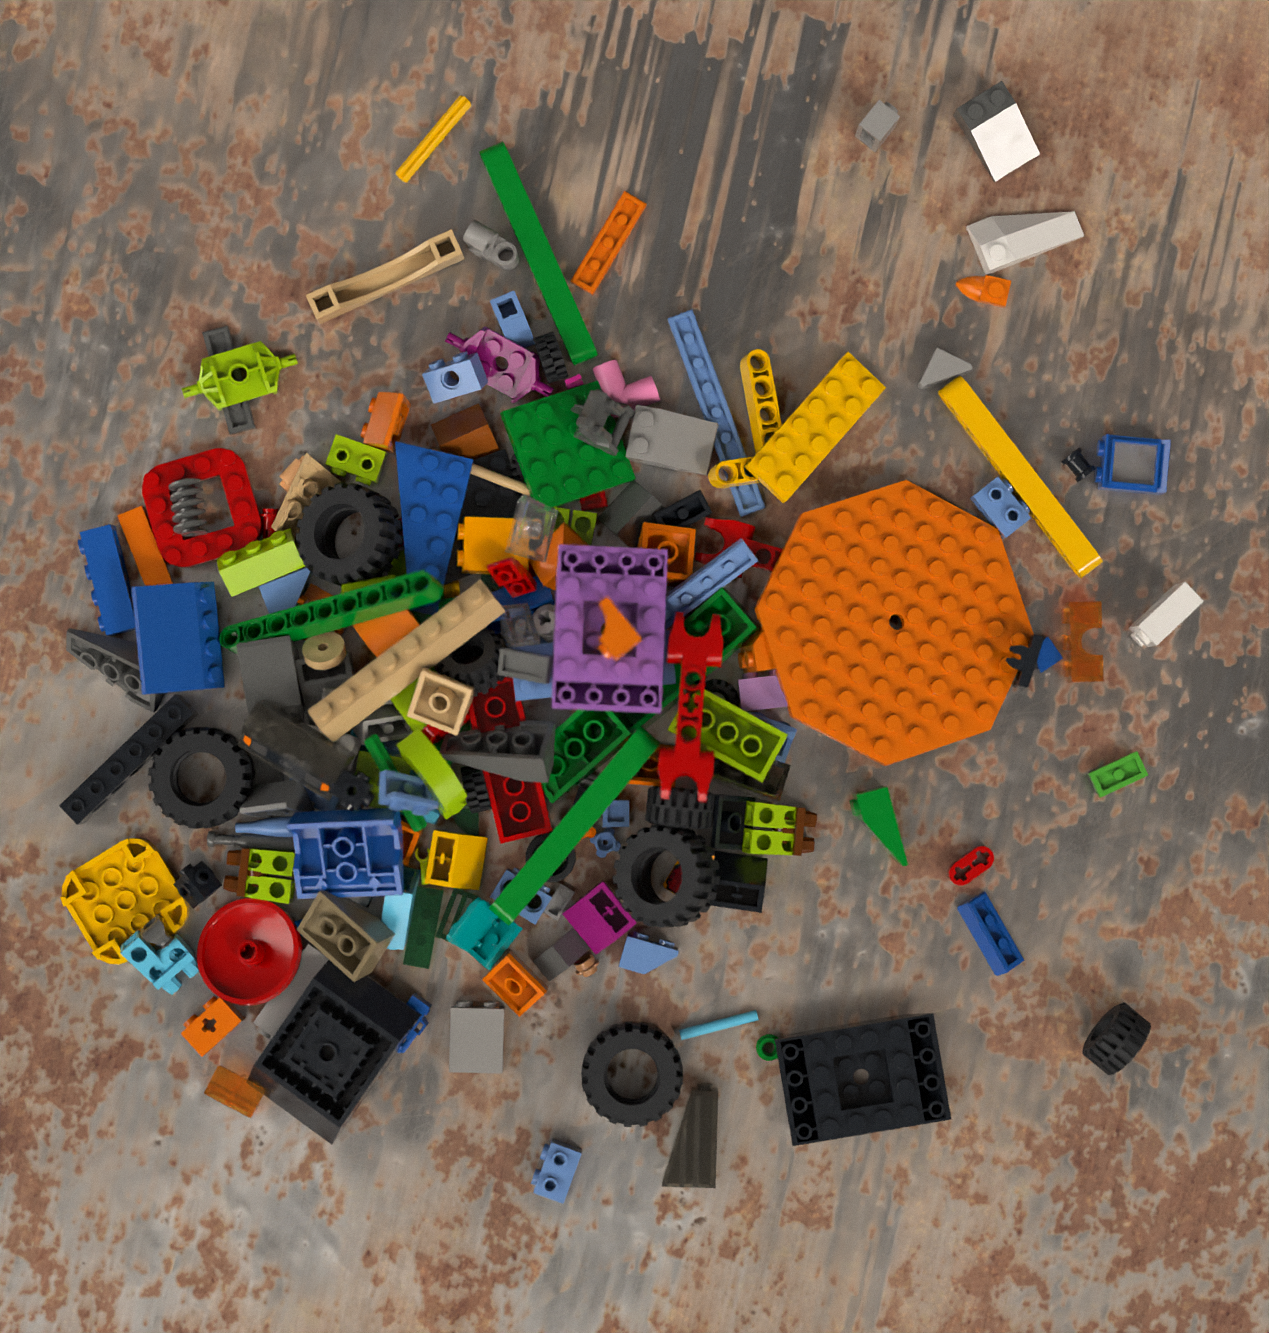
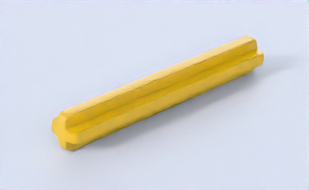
[396,95,471,183]

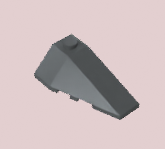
[66,628,165,713]

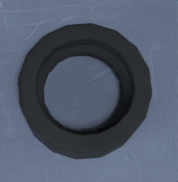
[526,832,576,883]

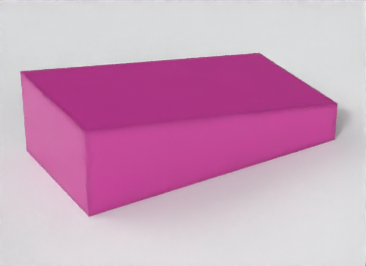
[565,374,584,390]

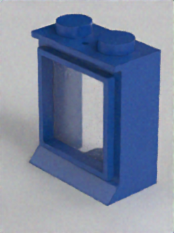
[1094,434,1171,495]

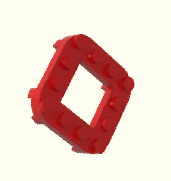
[142,448,263,568]

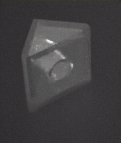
[505,495,558,562]

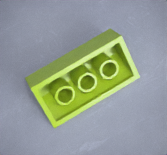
[667,683,788,782]

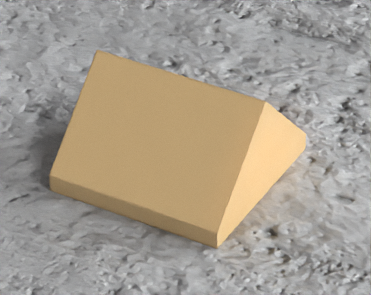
[407,668,474,736]

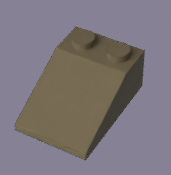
[297,890,395,982]

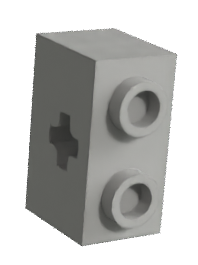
[855,100,900,152]

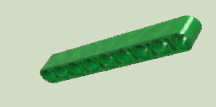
[479,141,598,366]
[219,571,443,655]
[489,725,661,926]

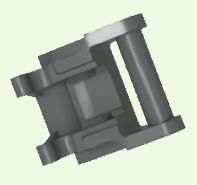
[571,389,635,456]

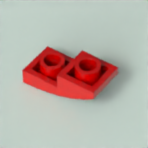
[487,557,537,598]

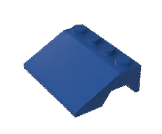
[131,582,225,695]
[287,808,404,899]

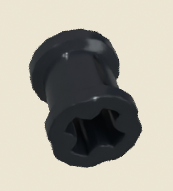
[1061,447,1096,482]

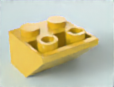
[425,829,488,890]

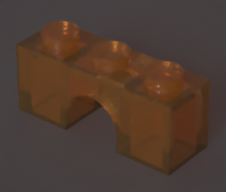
[1061,601,1104,683]

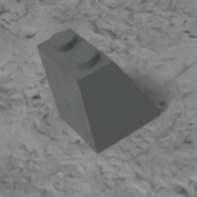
[236,635,305,721]

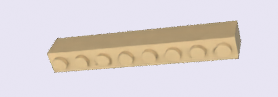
[308,579,505,742]

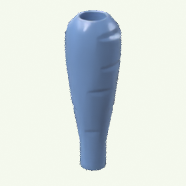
[235,816,293,837]

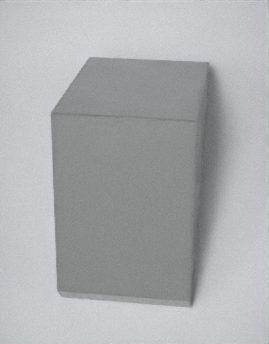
[918,348,973,390]

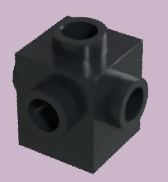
[330,769,376,811]
[173,861,222,909]

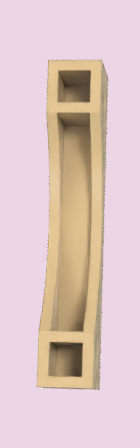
[306,229,465,324]

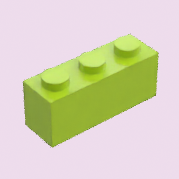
[217,529,305,597]

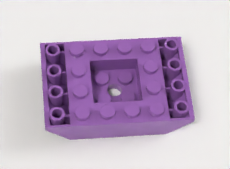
[551,545,668,713]

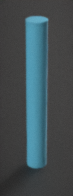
[679,1010,759,1040]

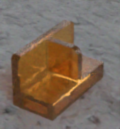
[203,1065,266,1118]

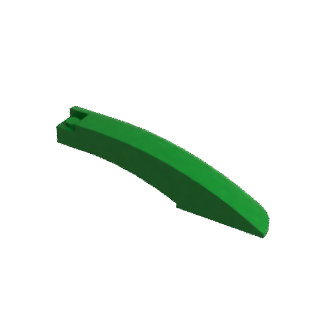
[541,587,760,804]

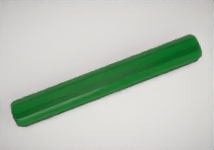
[364,734,427,832]

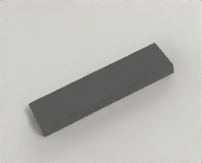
[202,326,256,435]

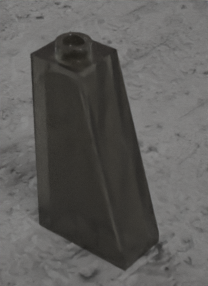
[662,1083,718,1188]

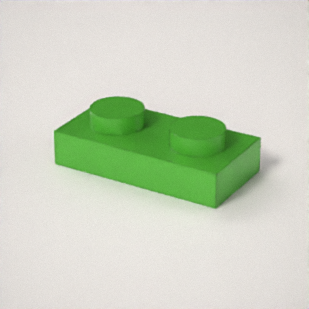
[1087,751,1148,798]

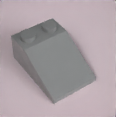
[625,405,718,476]

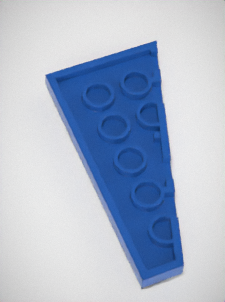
[395,441,474,615]

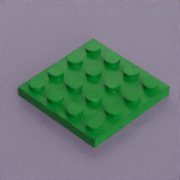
[500,380,636,513]

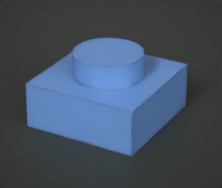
[603,800,629,827]

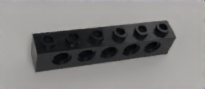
[59,694,198,825]

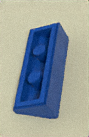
[957,891,1025,976]

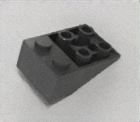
[295,651,355,733]

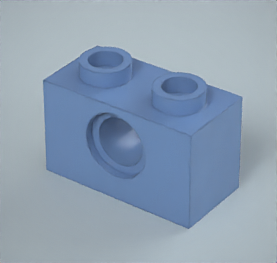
[422,351,488,404]

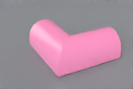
[592,360,660,418]

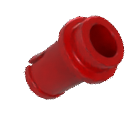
[260,509,278,540]

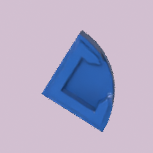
[1036,636,1063,673]

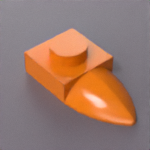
[955,275,1011,308]

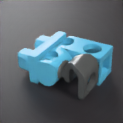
[120,914,199,995]

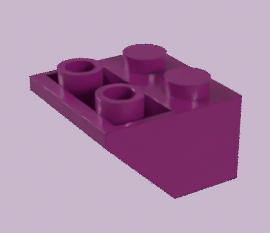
[562,880,637,955]

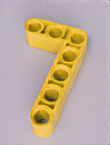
[708,349,782,489]

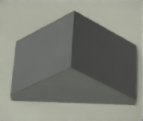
[533,928,590,982]

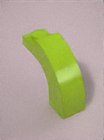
[397,729,467,820]

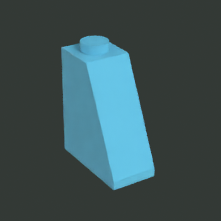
[381,867,421,950]

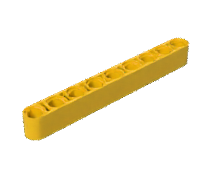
[938,375,1103,578]

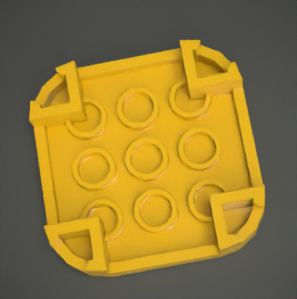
[60,838,190,965]

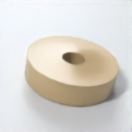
[302,632,347,670]

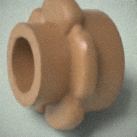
[574,953,599,977]

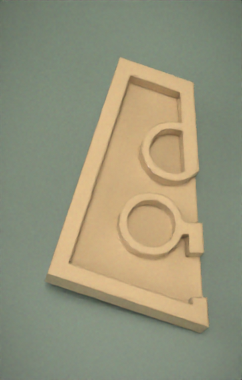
[271,453,342,539]

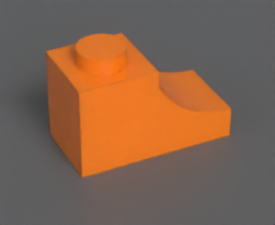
[598,596,642,662]

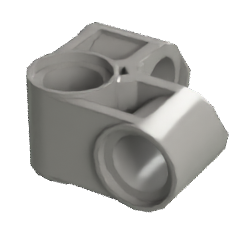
[463,220,520,270]

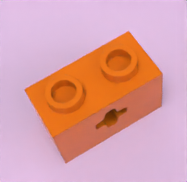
[180,995,245,1057]

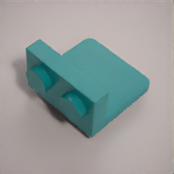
[446,897,523,970]

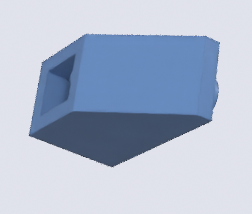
[490,291,535,348]
[259,567,313,614]
[619,931,679,974]

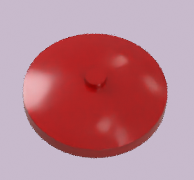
[197,898,302,1006]

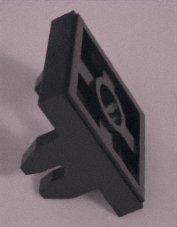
[1005,634,1044,690]

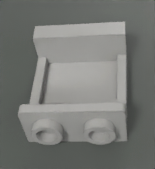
[449,1001,505,1074]

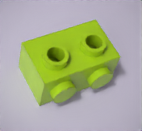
[325,434,389,486]

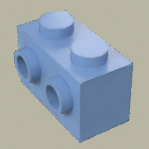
[970,477,1031,540]
[531,1138,582,1204]

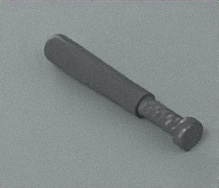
[207,831,295,852]

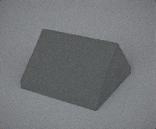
[597,480,664,548]
[240,779,315,819]

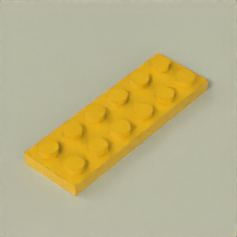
[745,352,886,503]

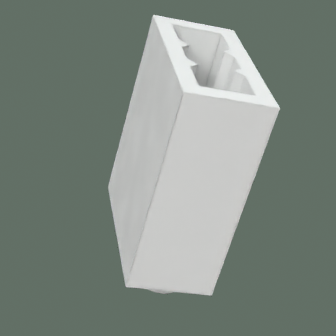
[1129,582,1204,647]

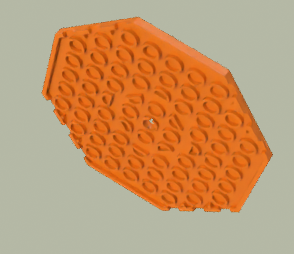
[754,480,1033,766]

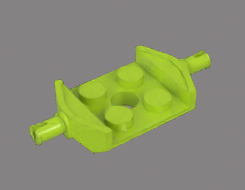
[181,341,298,411]

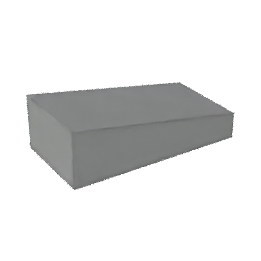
[543,884,575,921]

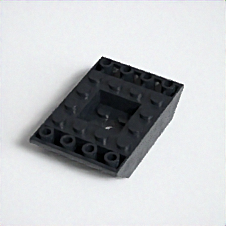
[247,960,422,1145]
[775,1013,952,1146]

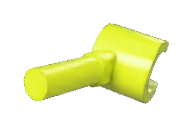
[415,848,430,885]

